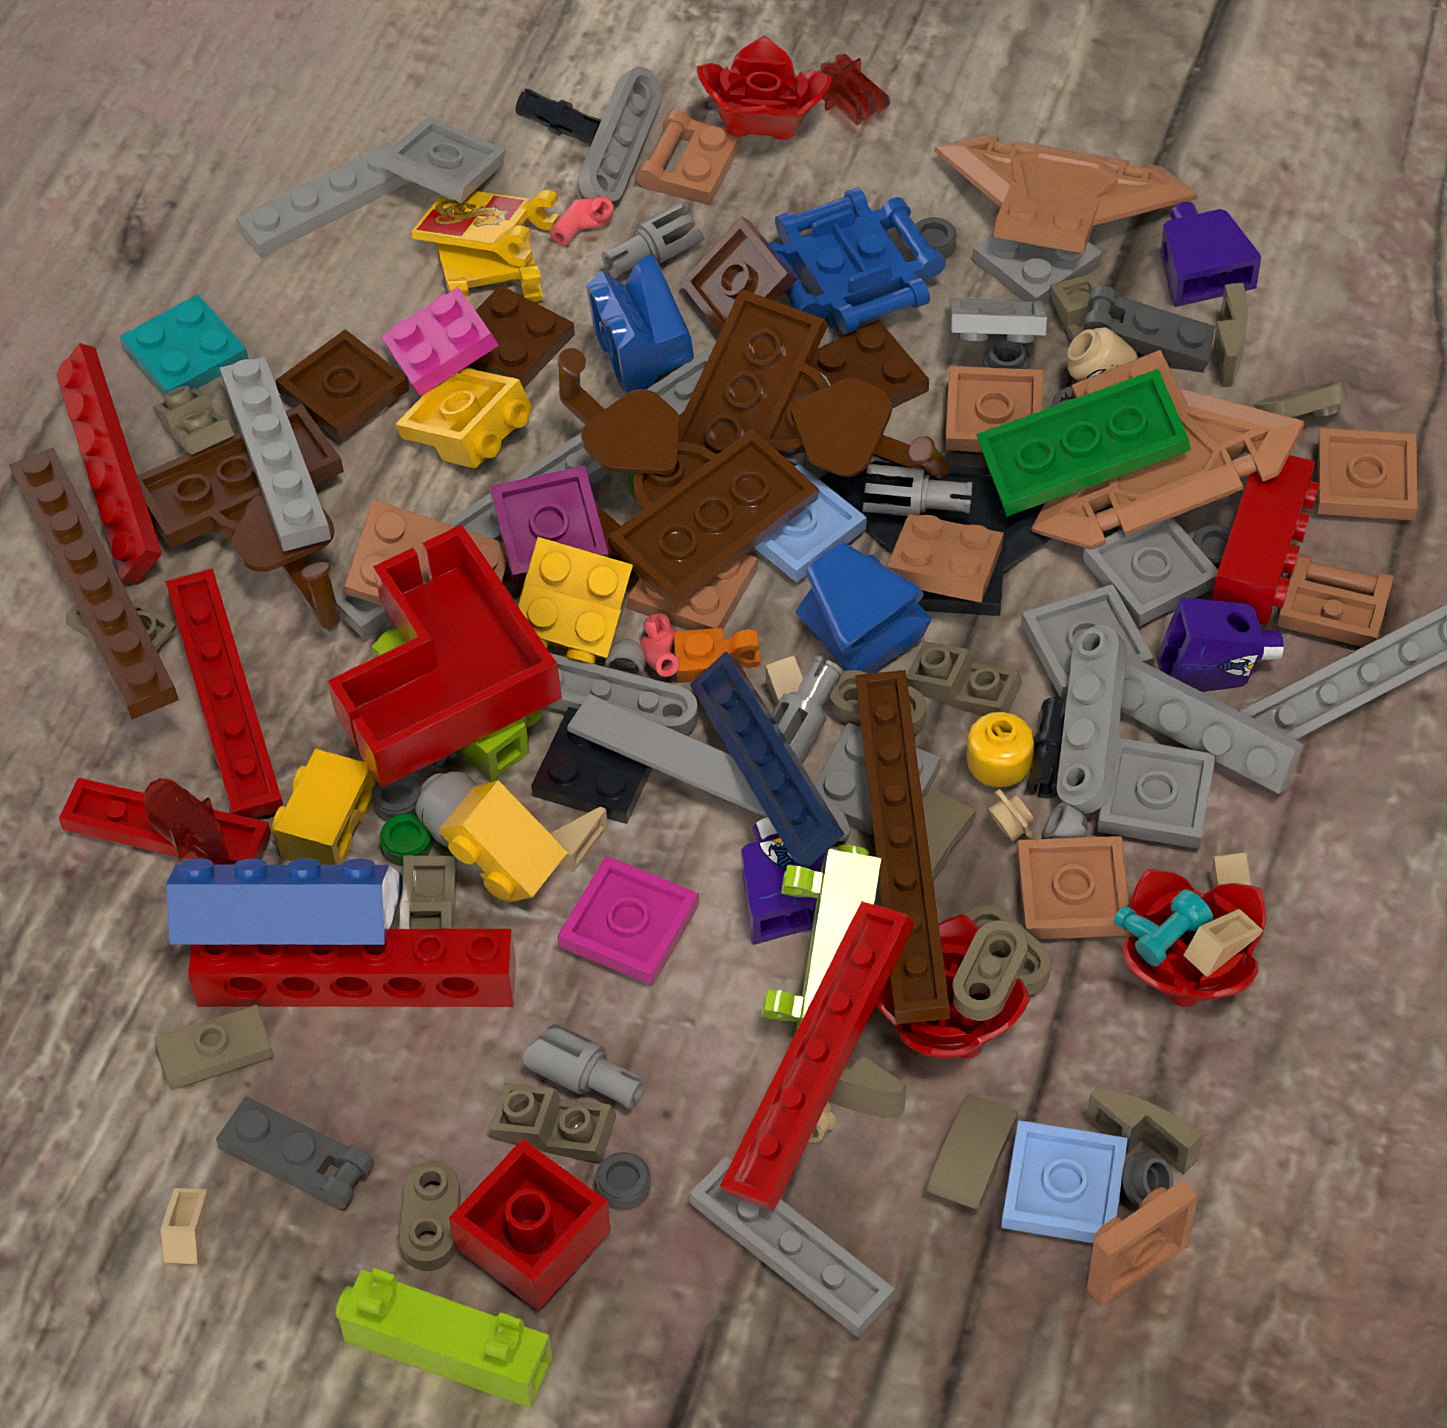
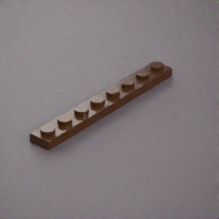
[9,447,179,719]
[855,670,950,1024]

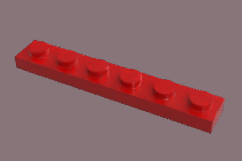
[56,343,162,585]
[165,568,284,819]
[720,901,914,1211]

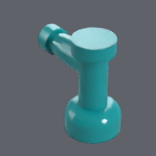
[1114,889,1213,966]

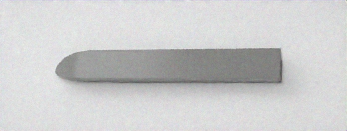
[567,694,850,841]

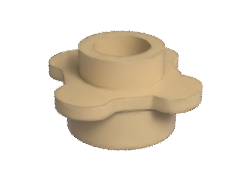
[987,789,1034,842]

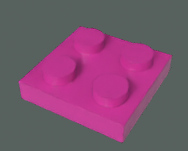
[381,287,499,396]
[557,856,699,985]

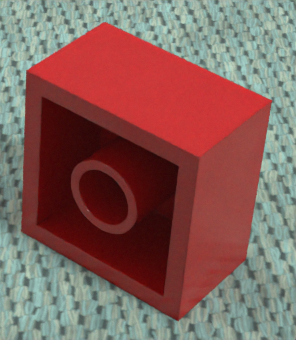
[448,1139,611,1311]

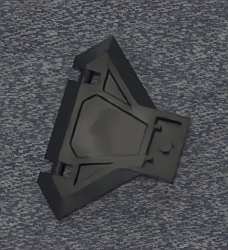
[819,452,1052,616]

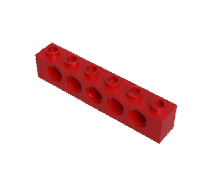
[188,929,516,1007]

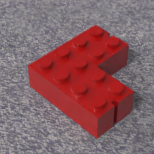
[327,524,562,788]

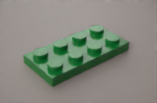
[976,369,1191,516]

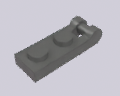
[1083,285,1215,373]
[216,1096,375,1209]

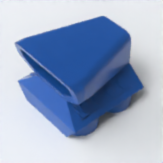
[586,255,694,393]
[795,542,932,674]

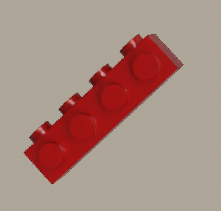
[1212,455,1320,625]

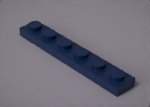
[690,651,845,868]

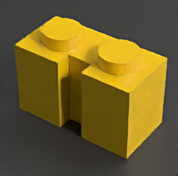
[272,748,375,865]
[438,780,568,903]

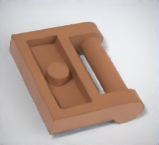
[635,110,741,205]
[1277,553,1394,647]

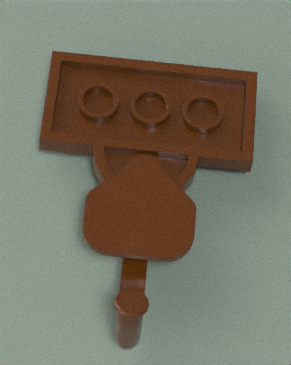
[678,289,950,480]
[557,348,819,608]
[137,404,344,631]

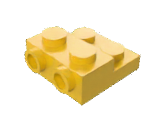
[395,368,532,469]
[518,537,633,664]

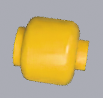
[966,712,1034,788]

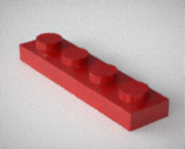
[59,777,271,865]

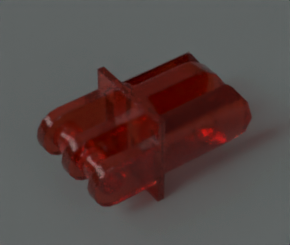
[806,52,891,126]
[143,778,229,865]

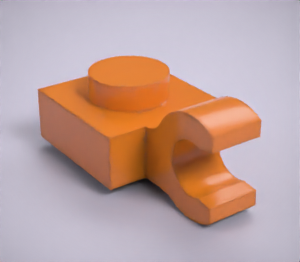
[674,628,761,683]

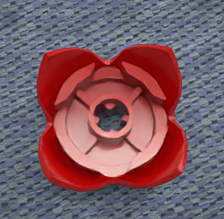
[696,35,833,140]
[1122,869,1266,1007]
[876,913,1030,1058]

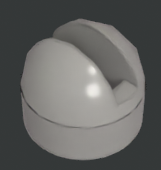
[604,639,646,676]
[1043,802,1088,839]

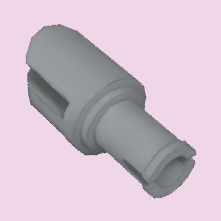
[602,202,705,278]
[862,464,973,516]
[771,656,843,763]
[523,1022,647,1109]

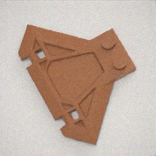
[934,135,1197,254]
[1031,350,1304,549]

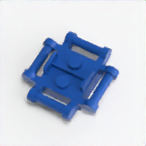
[769,187,946,334]

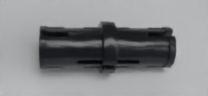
[515,88,602,146]
[1027,697,1066,799]

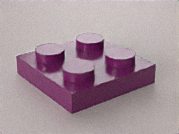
[490,465,609,582]

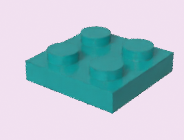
[120,294,249,396]

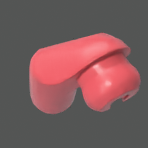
[550,196,614,245]
[640,613,679,677]

